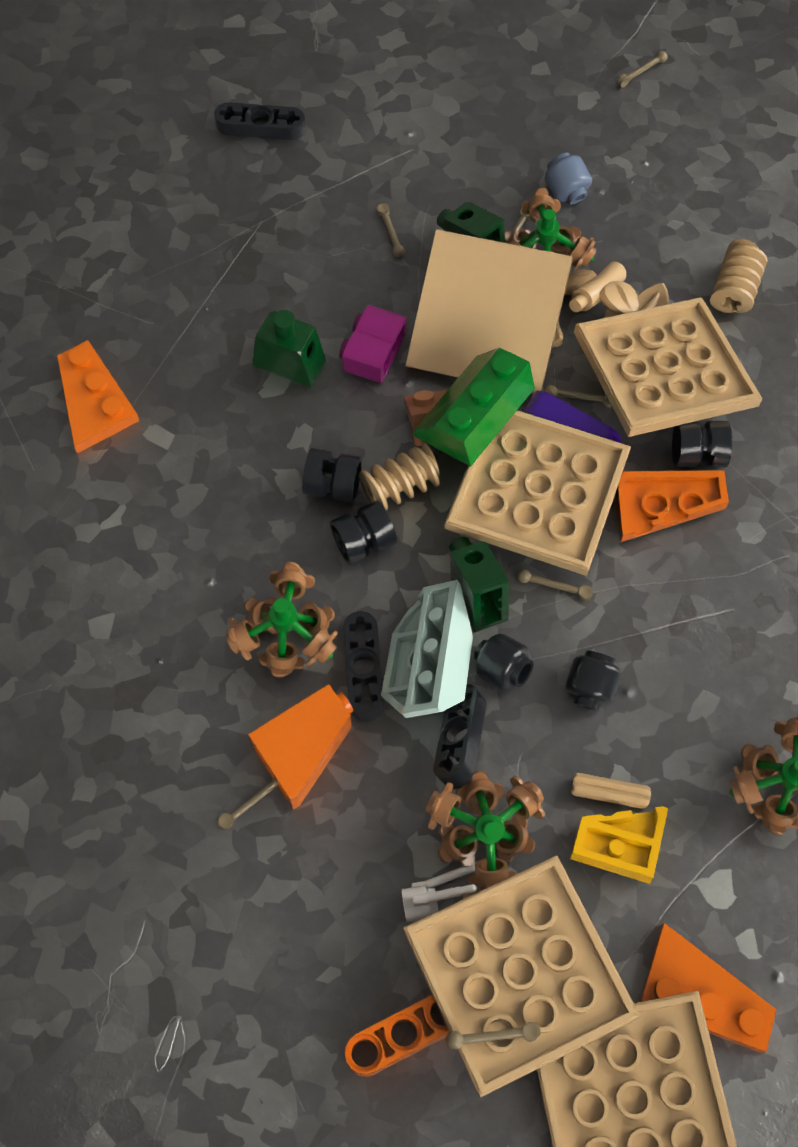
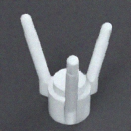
[402,858,486,923]

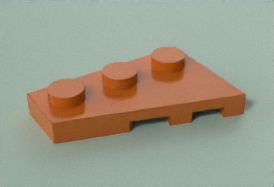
[57,340,139,454]
[616,470,729,542]
[639,923,777,1054]

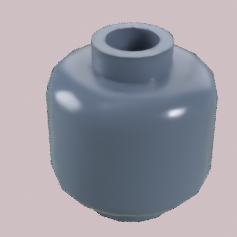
[544,153,593,204]

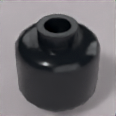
[474,634,534,691]
[565,650,621,711]

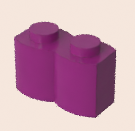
[339,305,407,383]

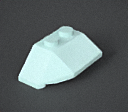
[381,580,473,718]

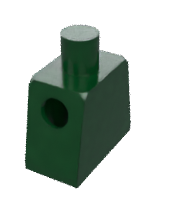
[437,202,505,243]
[252,310,326,388]
[449,537,509,633]

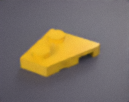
[570,806,668,884]

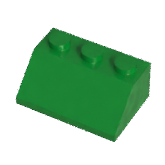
[413,347,535,467]

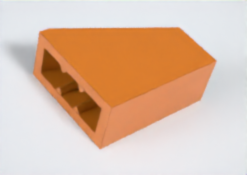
[248,684,353,810]

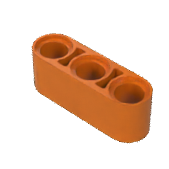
[345,995,449,1077]

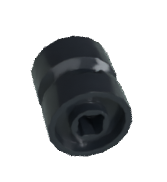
[672,421,732,468]
[302,448,362,503]
[330,500,397,565]

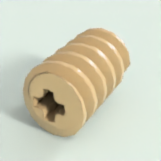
[710,238,768,313]
[359,443,440,510]

